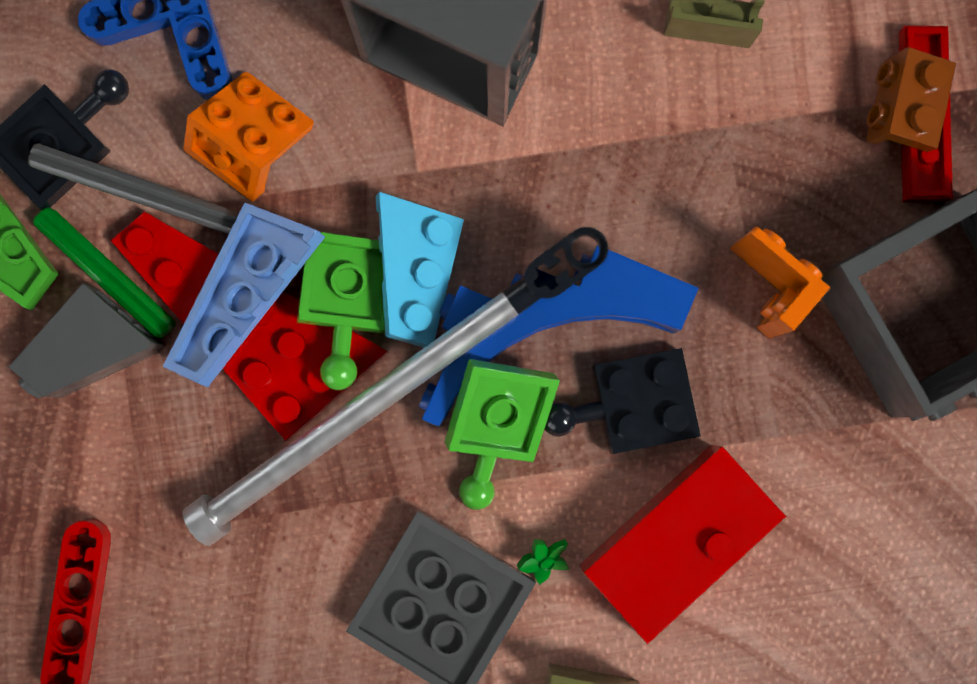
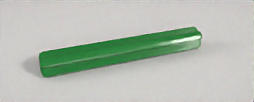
[33,207,176,339]

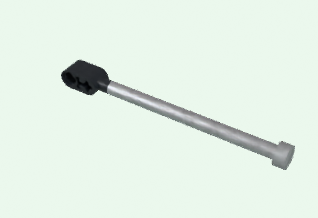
[183,227,608,546]

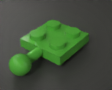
[297,232,385,390]
[445,359,560,510]

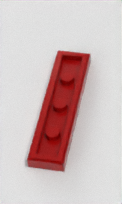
[899,26,953,202]

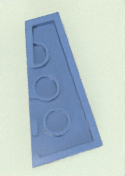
[163,203,325,387]

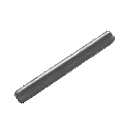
[28,144,240,234]

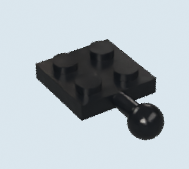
[0,69,129,209]
[544,348,701,454]

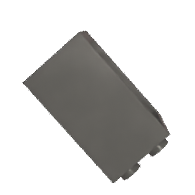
[341,0,547,127]
[821,188,977,421]

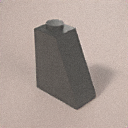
[9,283,165,398]

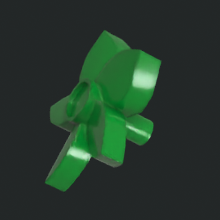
[517,539,569,585]

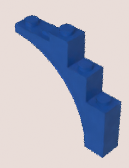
[418,245,699,427]

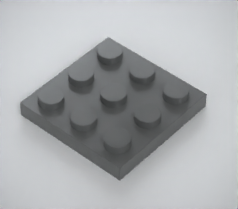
[346,510,536,684]

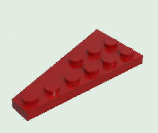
[111,211,389,441]

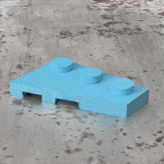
[375,192,464,348]

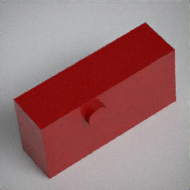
[579,445,786,645]

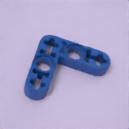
[78,0,232,100]

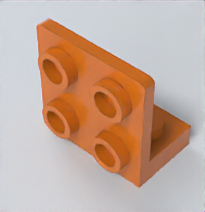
[183,72,314,202]
[730,226,830,339]

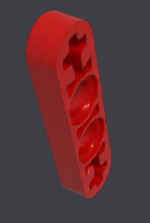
[40,519,111,684]

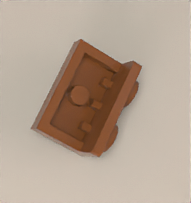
[866,47,956,152]

